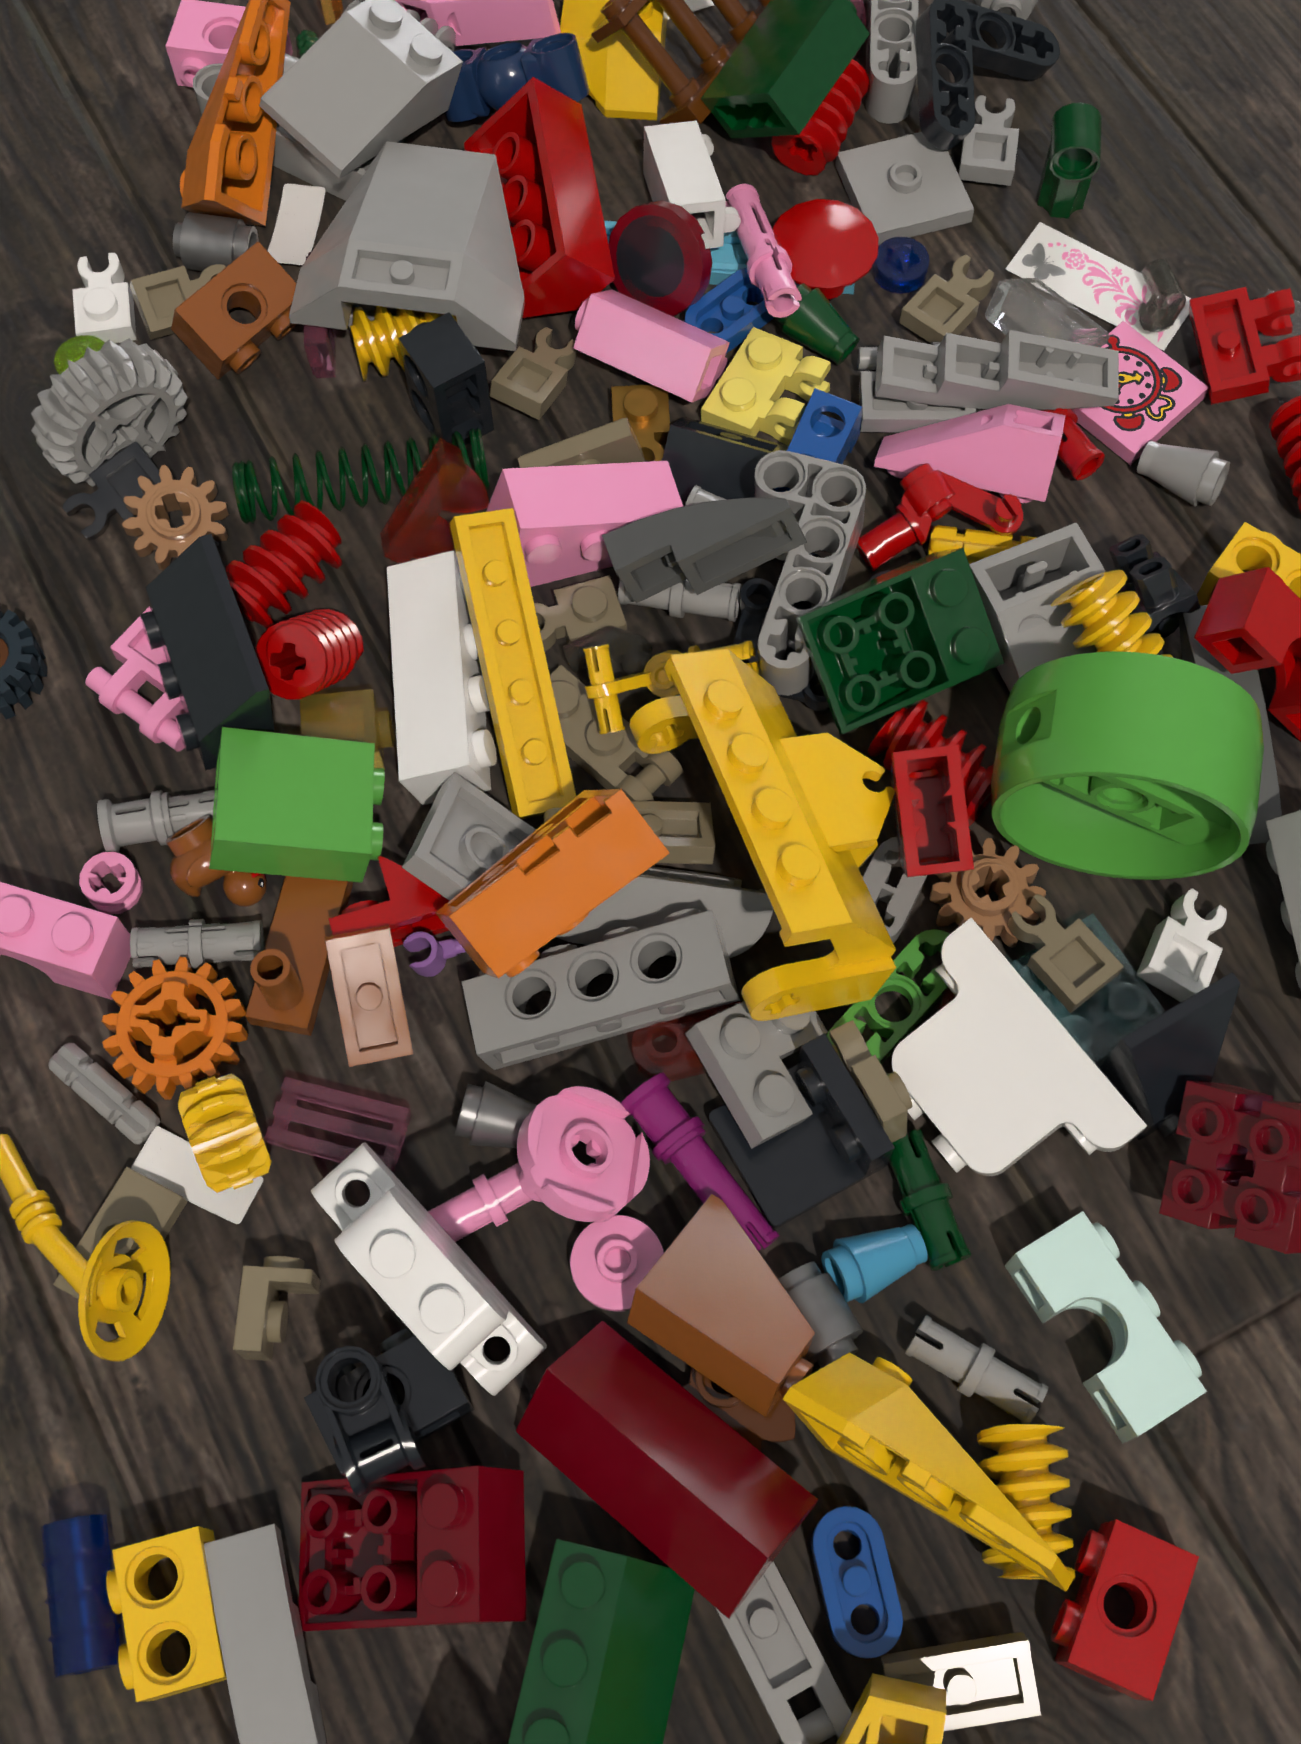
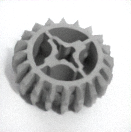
[31,338,188,487]

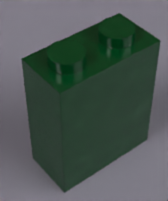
[701,0,870,138]

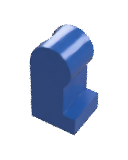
[775,388,863,492]

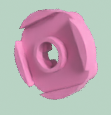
[517,1086,650,1223]

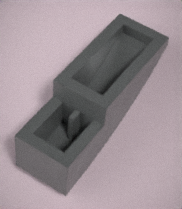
[602,498,807,603]

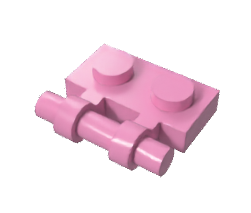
[85,606,185,752]

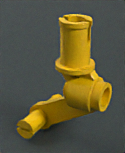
[583,640,759,734]

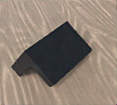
[662,416,789,501]

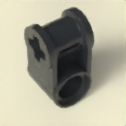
[315,1346,426,1497]

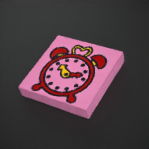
[1072,321,1209,465]

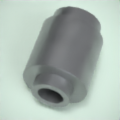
[173,212,259,271]
[778,1261,863,1368]

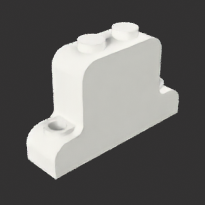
[892,918,1147,1176]
[311,1142,547,1396]

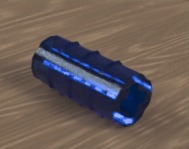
[41,1514,122,1678]

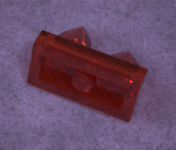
[380,438,489,564]

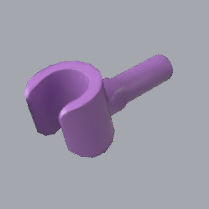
[403,931,466,977]

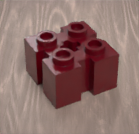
[1159,1080,1301,1254]

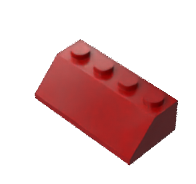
[464,77,615,318]

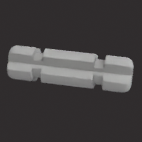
[48,1042,160,1145]

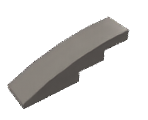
[875,330,1119,410]
[204,1524,327,1744]

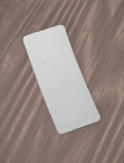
[268,183,326,265]
[131,1126,263,1224]

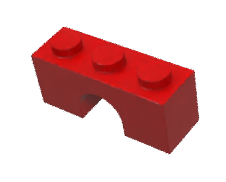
[1194,567,1301,741]

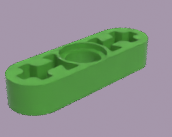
[826,930,950,1065]

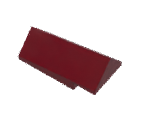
[516,1321,819,1619]

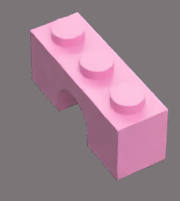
[0,882,131,1000]

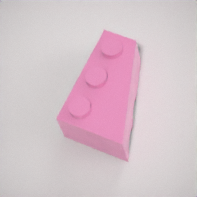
[486,461,683,587]

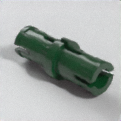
[889,1130,972,1271]

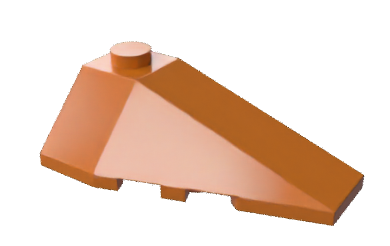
[180,0,291,226]

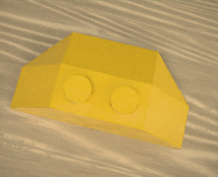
[560,0,668,120]

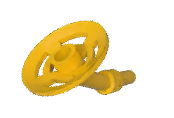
[0,1134,171,1361]

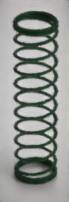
[232,427,490,525]

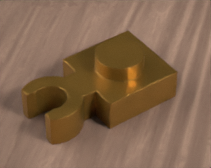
[611,385,670,461]

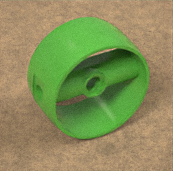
[991,651,1264,880]

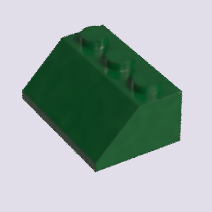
[508,1539,695,1744]

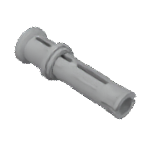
[97,790,214,853]

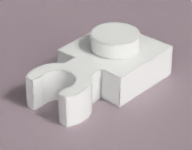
[72,252,137,348]
[1136,888,1227,1002]

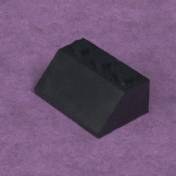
[140,534,275,771]

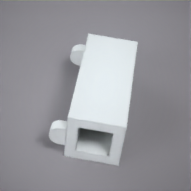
[643,121,741,249]

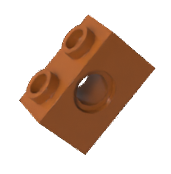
[171,241,297,380]

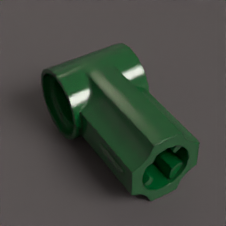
[1037,103,1102,219]

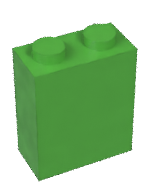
[209,727,385,883]

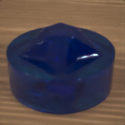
[873,237,930,293]

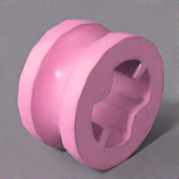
[79,852,143,914]

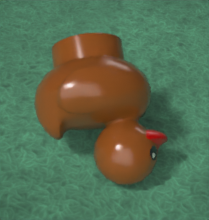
[166,815,267,907]

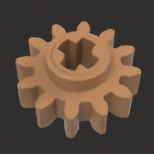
[122,465,229,571]
[930,838,1046,948]

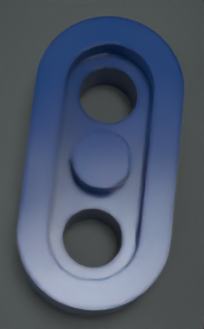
[685,267,774,353]
[811,1507,903,1658]

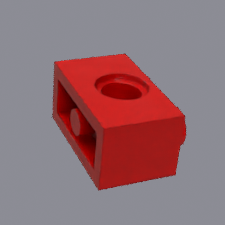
[1051,1519,1199,1701]

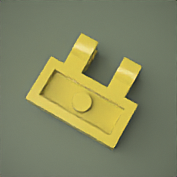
[701,327,831,446]

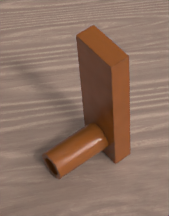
[245,876,354,1036]

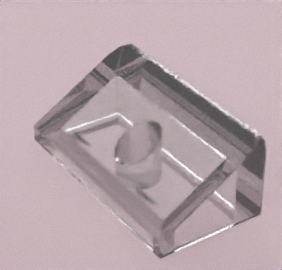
[985,278,1110,347]

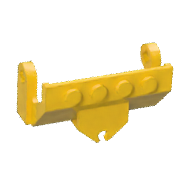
[629,649,896,1021]

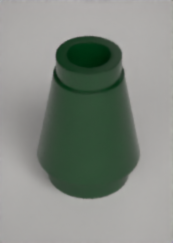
[776,283,860,365]

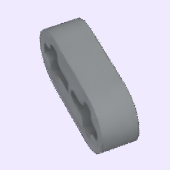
[863,837,927,944]

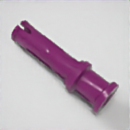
[621,1072,780,1251]

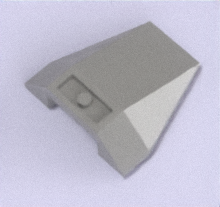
[289,141,525,351]

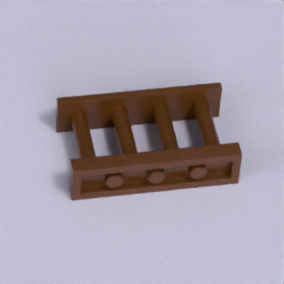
[591,0,771,125]

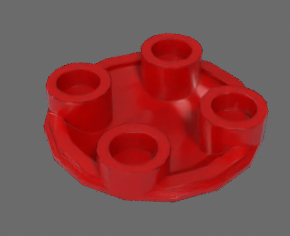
[772,199,879,299]

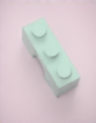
[1005,1211,1207,1444]

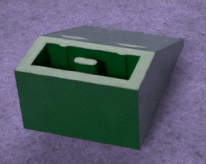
[796,548,1004,734]

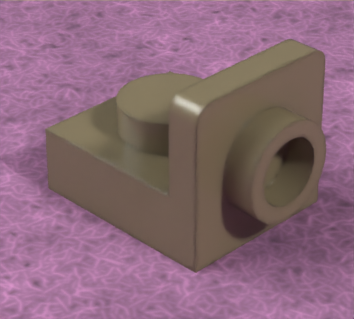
[233,1256,321,1361]

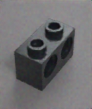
[398,312,494,455]

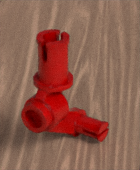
[856,463,1023,572]

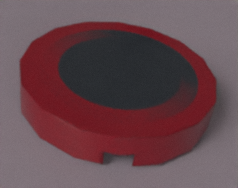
[609,200,713,316]

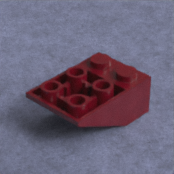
[298,1466,526,1632]

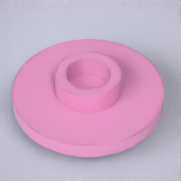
[570,1215,664,1312]

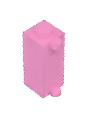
[573,289,730,402]

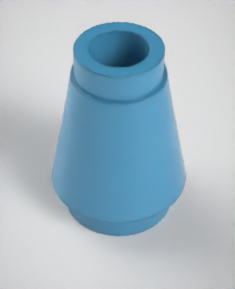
[822,1224,928,1303]

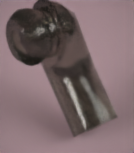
[1138,259,1186,333]
[563,625,653,676]

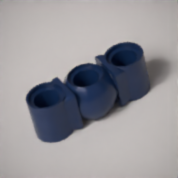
[445,33,590,122]

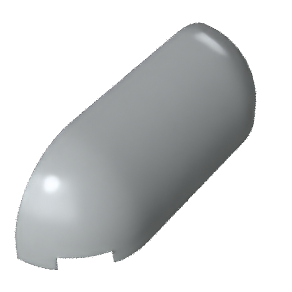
[556,866,773,958]

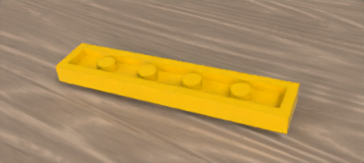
[450,508,576,819]

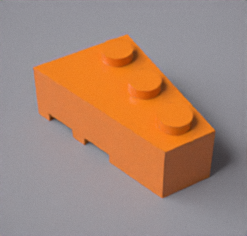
[436,789,670,979]

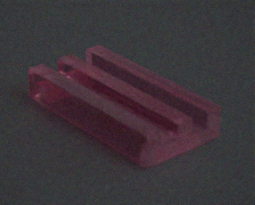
[264,1077,412,1174]

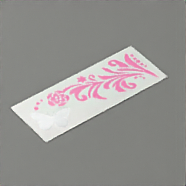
[1005,222,1191,351]

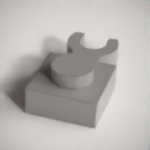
[958,95,1019,186]

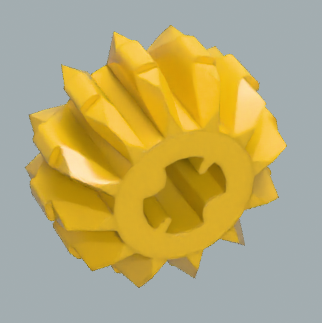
[178,1073,271,1193]

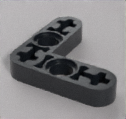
[916,0,1060,150]

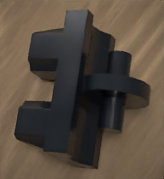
[1109,534,1201,638]

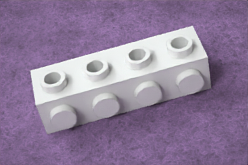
[387,550,497,805]

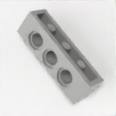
[462,909,740,1070]

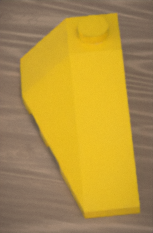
[783,1352,1073,1592]

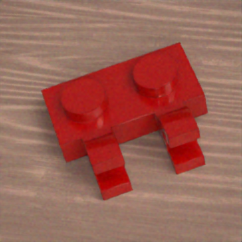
[1189,287,1301,405]

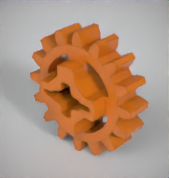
[102,957,248,1100]

